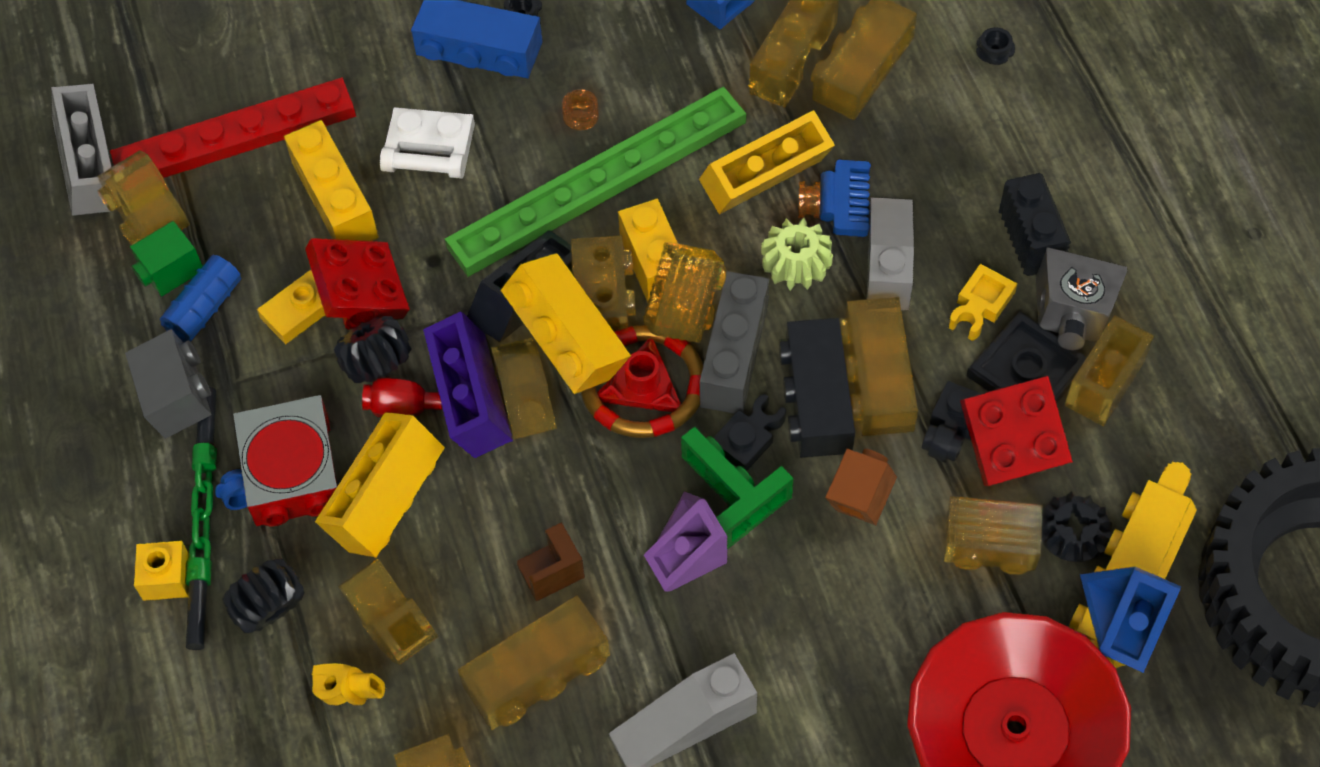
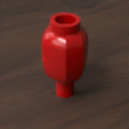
[362,378,442,418]

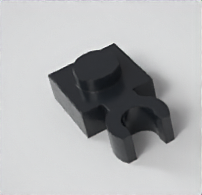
[713,394,786,471]

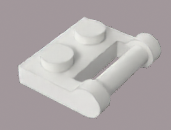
[380,108,475,179]

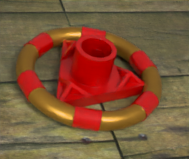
[581,325,704,438]

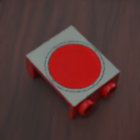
[233,395,338,526]

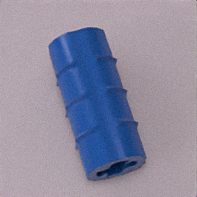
[160,255,241,342]

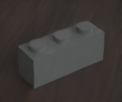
[700,271,769,414]

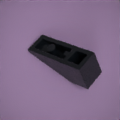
[467,230,582,342]

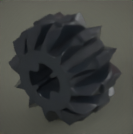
[334,316,412,383]
[222,559,305,633]

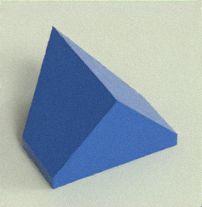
[1080,567,1181,673]

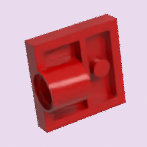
[305,238,410,330]
[960,376,1073,486]

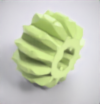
[761,217,833,291]

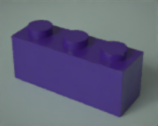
[423,311,513,458]

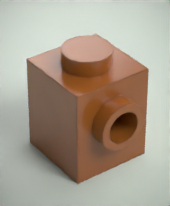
[825,449,897,526]

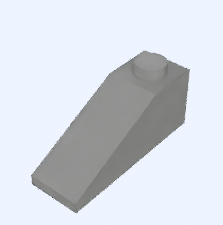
[866,198,914,310]
[609,653,757,767]

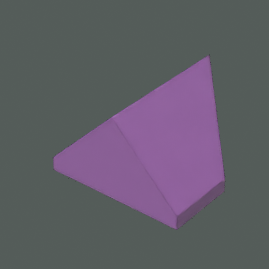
[644,492,727,592]

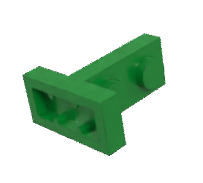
[681,427,794,550]

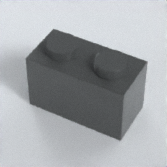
[125,329,212,439]

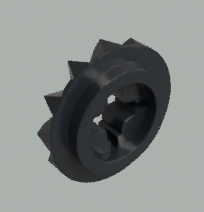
[1038,491,1112,562]

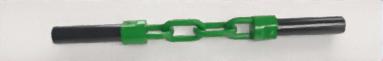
[186,387,217,650]

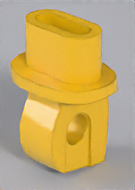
[312,663,385,706]

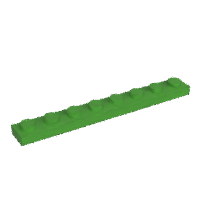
[445,86,746,277]

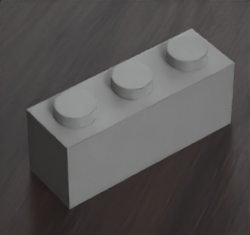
[51,84,115,216]

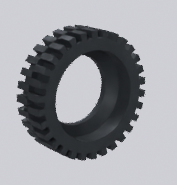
[1198,448,1320,708]

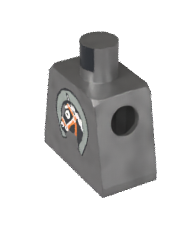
[1036,247,1128,350]

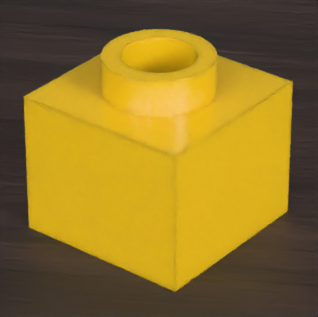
[134,541,189,601]

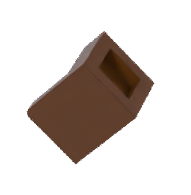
[517,522,585,602]

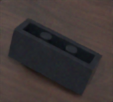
[779,318,855,458]

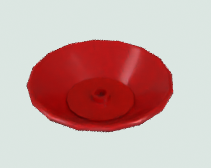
[907,612,1131,767]

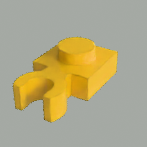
[949,264,1018,341]

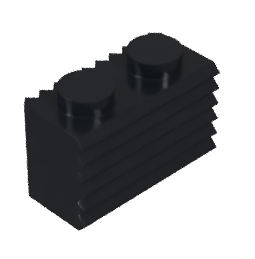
[999,173,1071,276]

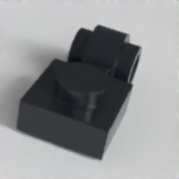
[921,381,981,463]

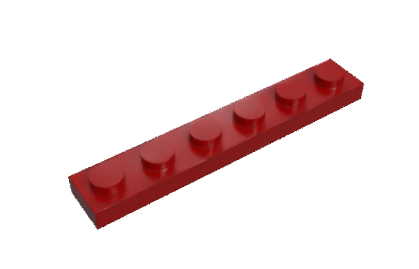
[109,77,356,191]

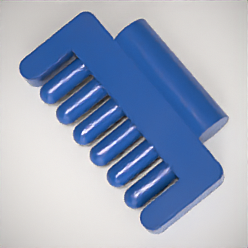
[819,160,871,237]

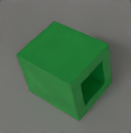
[130,220,202,297]

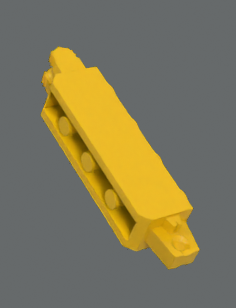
[1069,461,1197,668]

